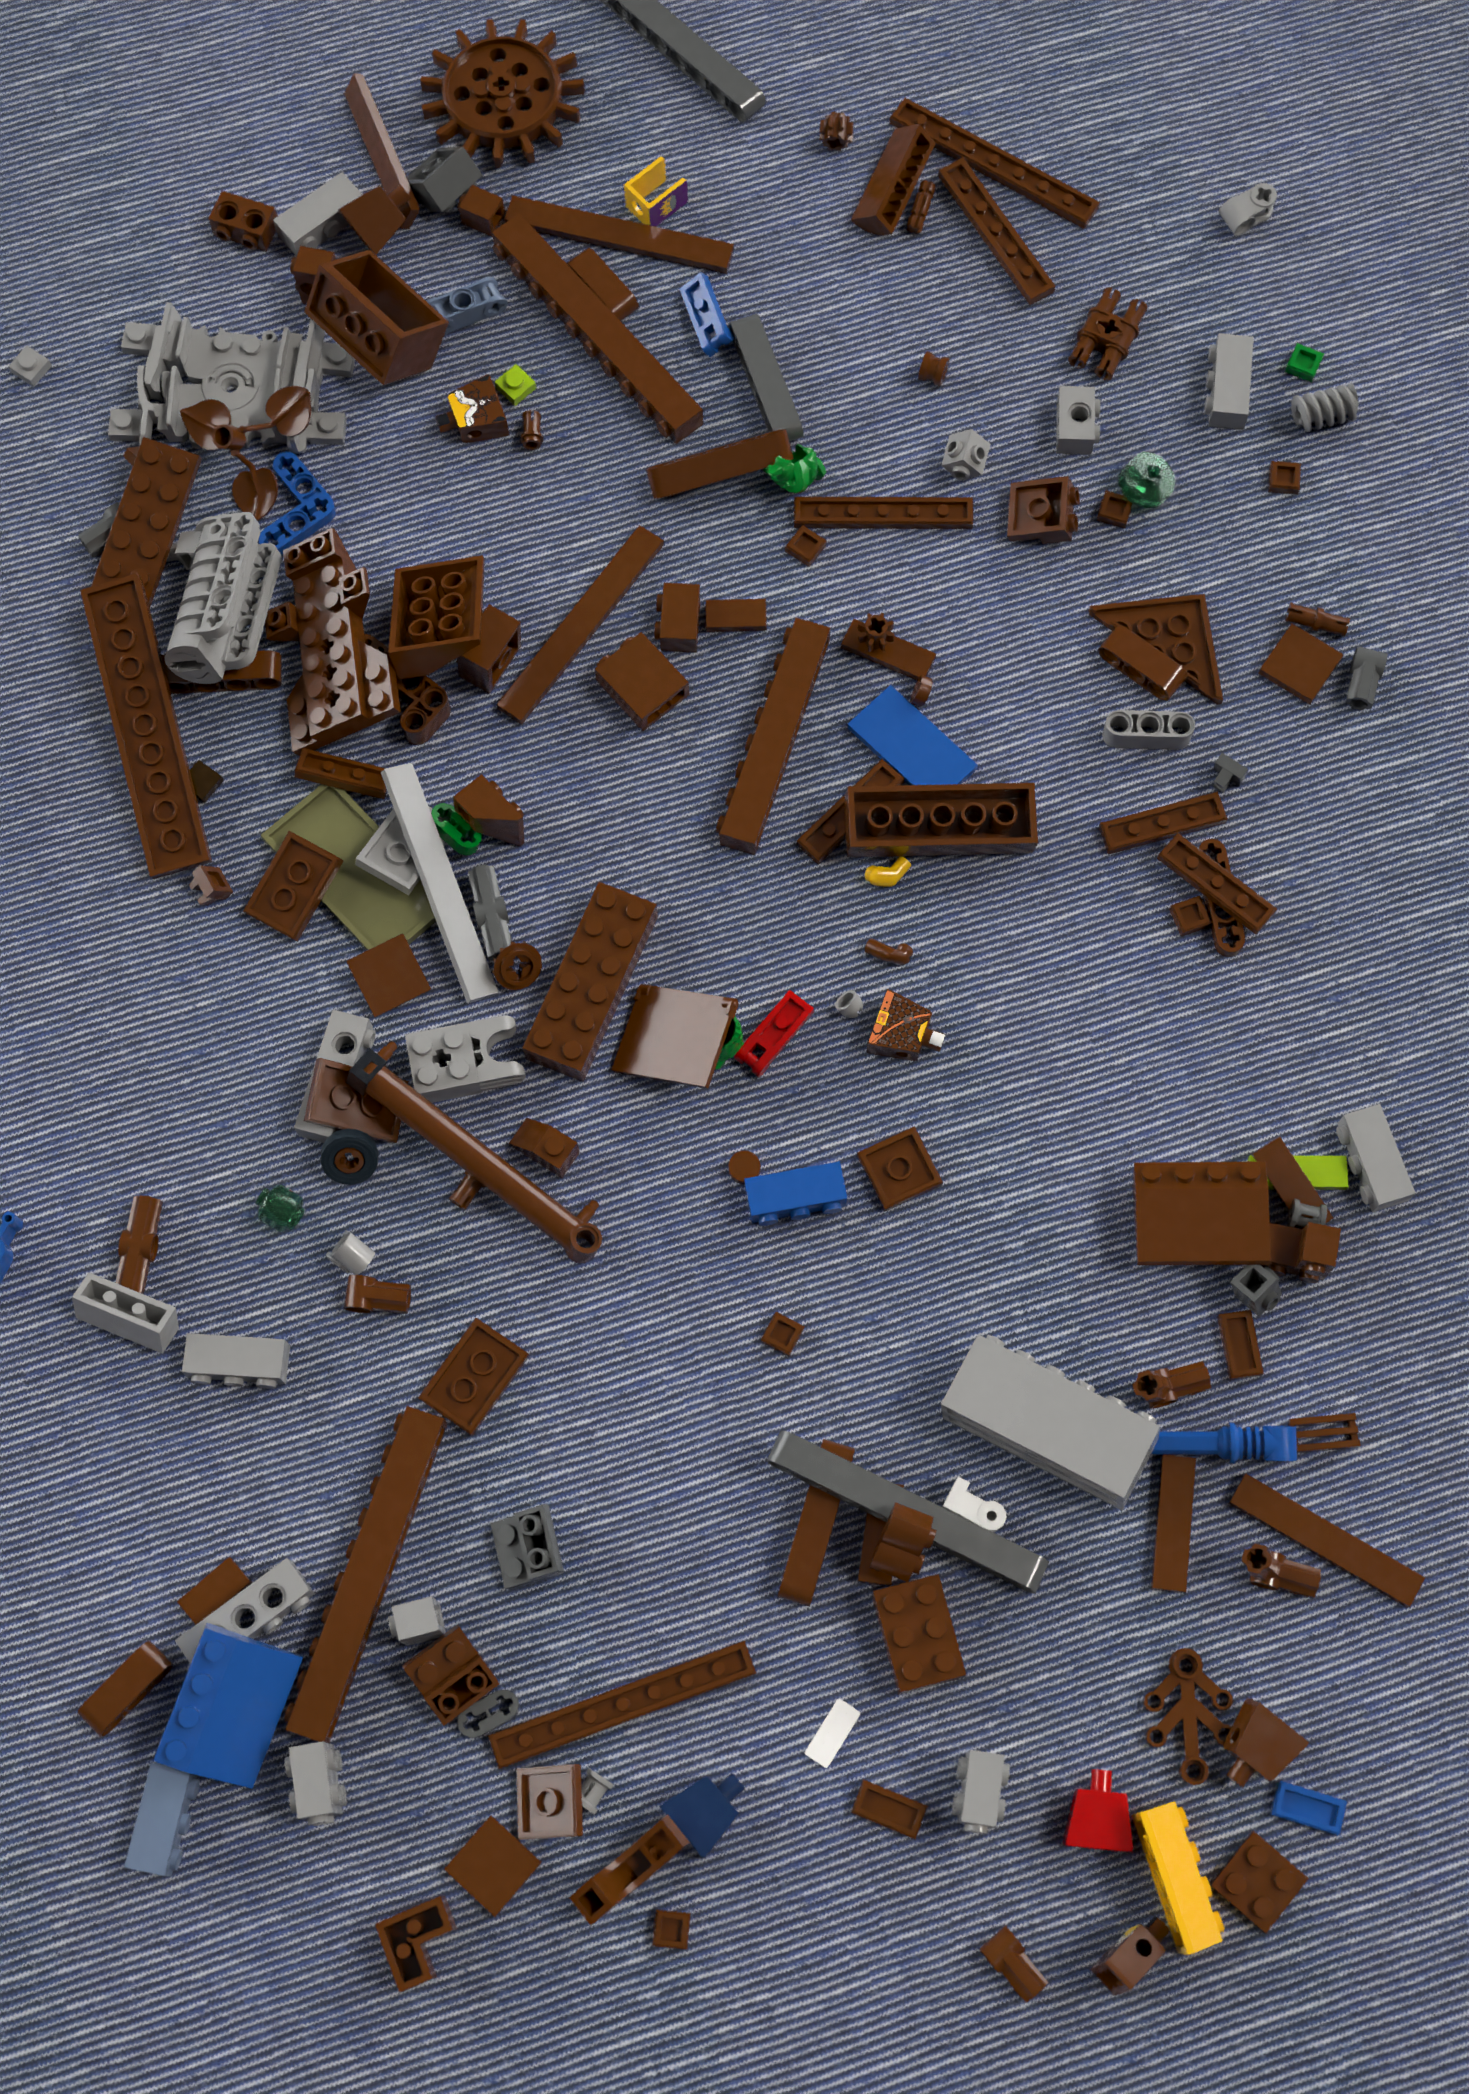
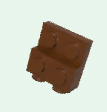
[1007,476,1080,544]

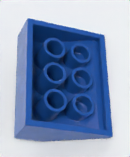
[153,1623,303,1789]

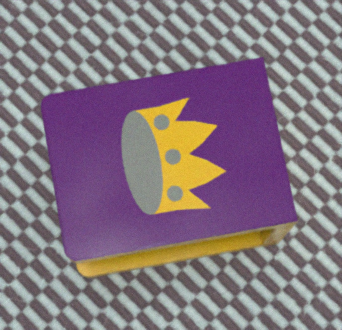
[624,156,688,227]

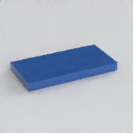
[847,685,978,785]

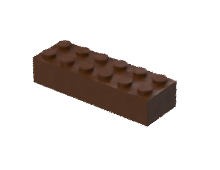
[844,783,1038,857]
[522,882,658,1082]

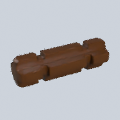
[907,180,935,234]

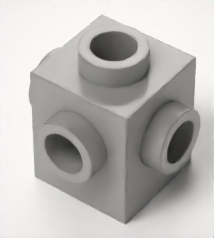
[941,429,991,481]

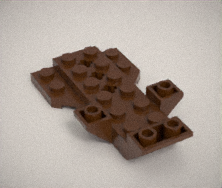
[265,528,401,757]

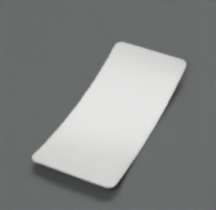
[805,1699,860,1768]

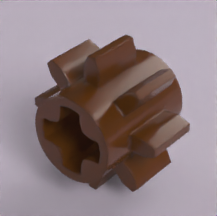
[858,613,895,652]

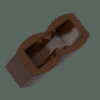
[870,1502,937,1582]

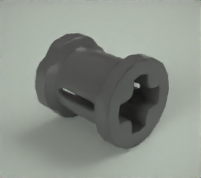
[1287,1198,1327,1228]

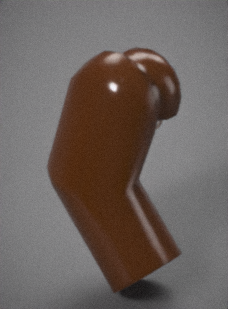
[865,938,913,966]

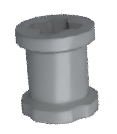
[581,1768,614,1815]

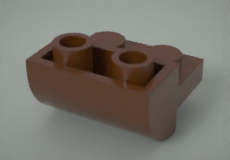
[402,1624,500,1726]

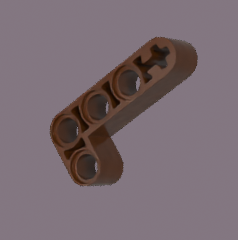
[364,634,451,745]

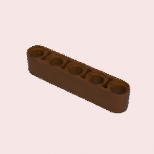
[645,429,794,499]
[161,650,282,694]
[777,1439,855,1607]

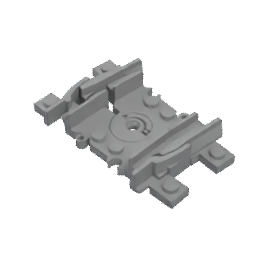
[108,302,355,454]

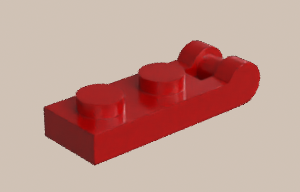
[734,990,814,1077]

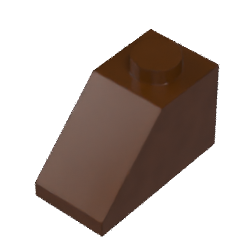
[509,1118,580,1178]

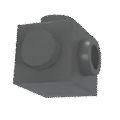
[1230,1265,1282,1317]

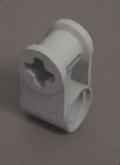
[1219,183,1277,236]
[325,1230,375,1275]

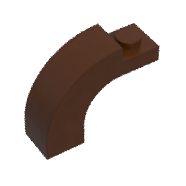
[569,1815,690,1926]

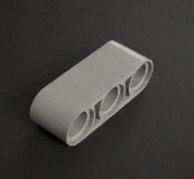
[1102,710,1195,750]

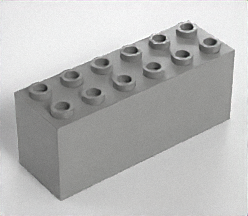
[941,1334,1161,1511]

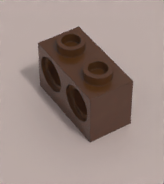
[208,190,278,252]

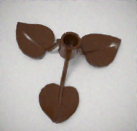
[180,386,311,521]

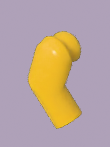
[865,856,912,887]

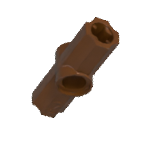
[115,1195,163,1294]

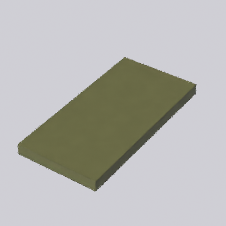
[260,784,436,950]

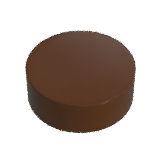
[910,675,933,707]
[728,1151,761,1185]

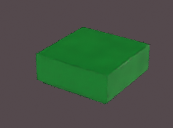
[1285,343,1324,382]

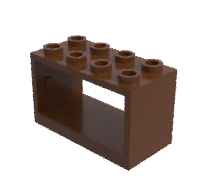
[304,250,449,385]

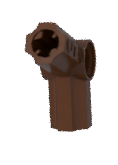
[1132,1361,1212,1409]
[1242,1543,1321,1599]

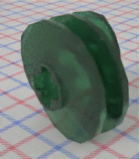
[1118,451,1175,509]

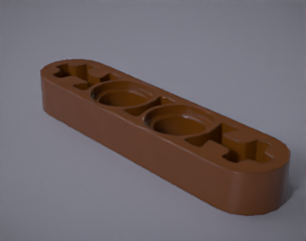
[1199,839,1245,957]

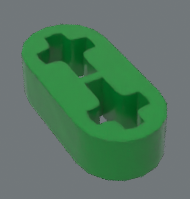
[431,803,482,855]

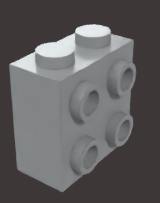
[285,1741,347,1826]
[952,1750,1010,1834]

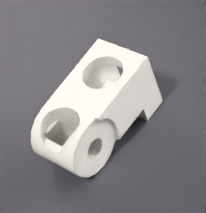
[942,1476,1006,1533]

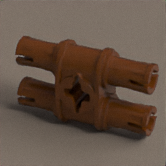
[1068,287,1148,381]

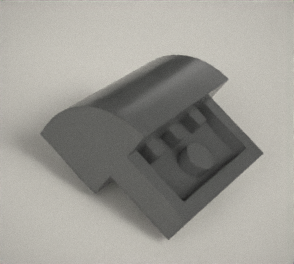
[490,1504,564,1589]

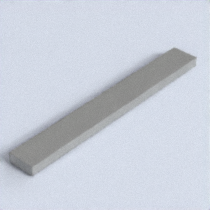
[381,763,499,1003]

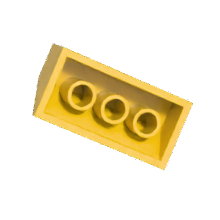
[1131,1801,1225,1955]

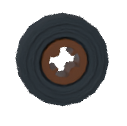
[320,1129,379,1185]

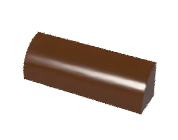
[851,124,936,235]

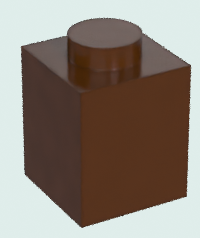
[458,185,505,237]

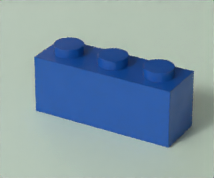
[744,1161,847,1226]

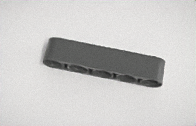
[729,314,804,441]

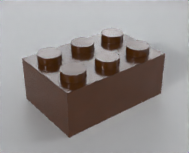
[872,1574,967,1695]

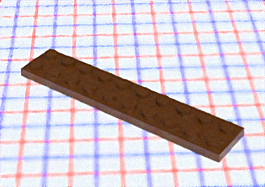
[80,573,212,879]

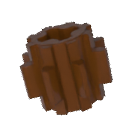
[819,111,854,151]

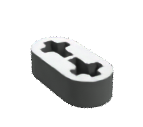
[457,1690,520,1738]

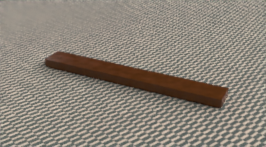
[889,97,1100,229]
[504,195,734,274]
[496,525,664,725]
[488,1641,756,1769]

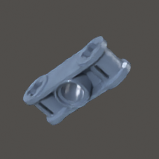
[426,276,508,336]

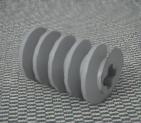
[1291,383,1358,432]

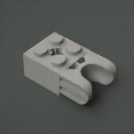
[405,1015,526,1103]

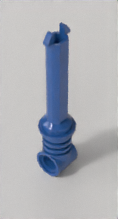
[1151,1422,1297,1464]

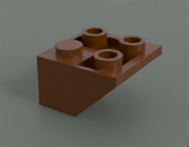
[453,774,525,846]

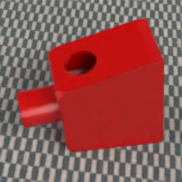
[1063,1769,1133,1853]

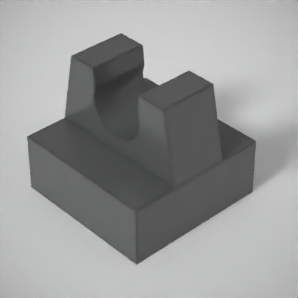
[1213,753,1248,793]

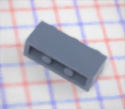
[124,1762,200,1876]

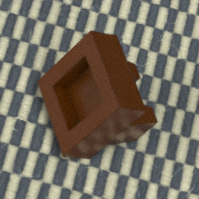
[189,865,233,906]

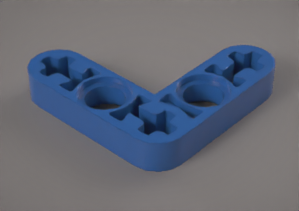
[259,452,336,555]

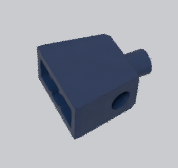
[660,1773,746,1859]

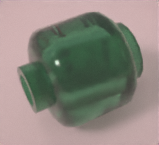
[255,1184,306,1232]

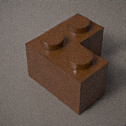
[1261,1222,1341,1283]
[375,1896,457,1993]

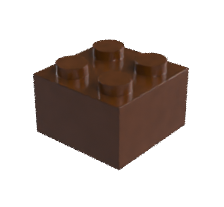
[456,604,521,694]

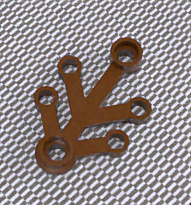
[1143,1648,1233,1785]

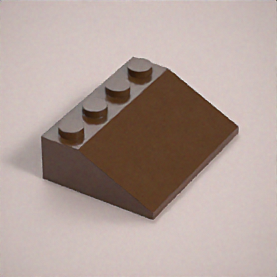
[389,555,485,679]
[1133,1161,1271,1265]

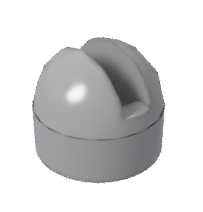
[835,990,863,1018]

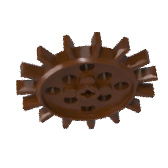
[420,18,585,168]

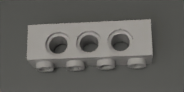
[294,1010,376,1143]
[175,1558,315,1664]

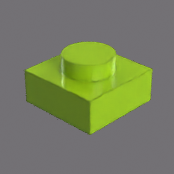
[494,364,537,406]

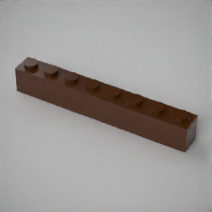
[716,617,831,855]

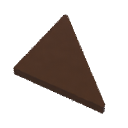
[1088,594,1223,705]

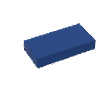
[1270,1781,1347,1836]

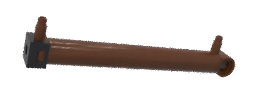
[346,1041,602,1263]

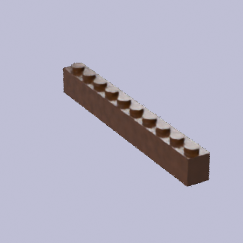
[492,213,703,444]
[284,1406,448,1743]

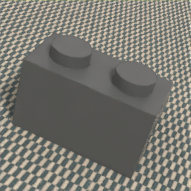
[407,146,483,213]

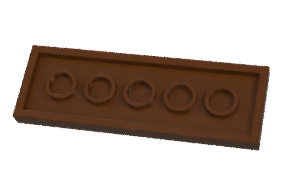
[91,437,202,608]

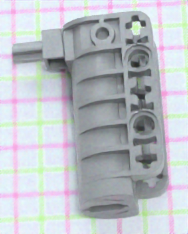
[165,512,282,684]

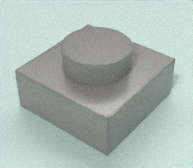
[8,345,52,387]

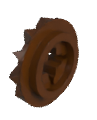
[492,941,542,990]

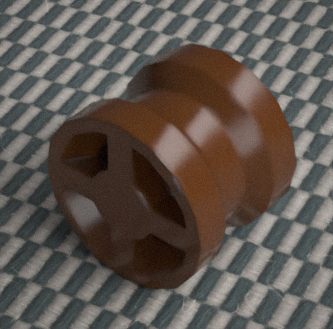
[918,351,950,387]

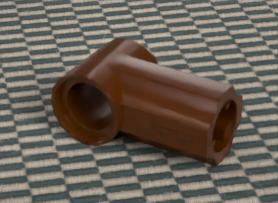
[344,1275,411,1314]
[979,1926,1049,2003]

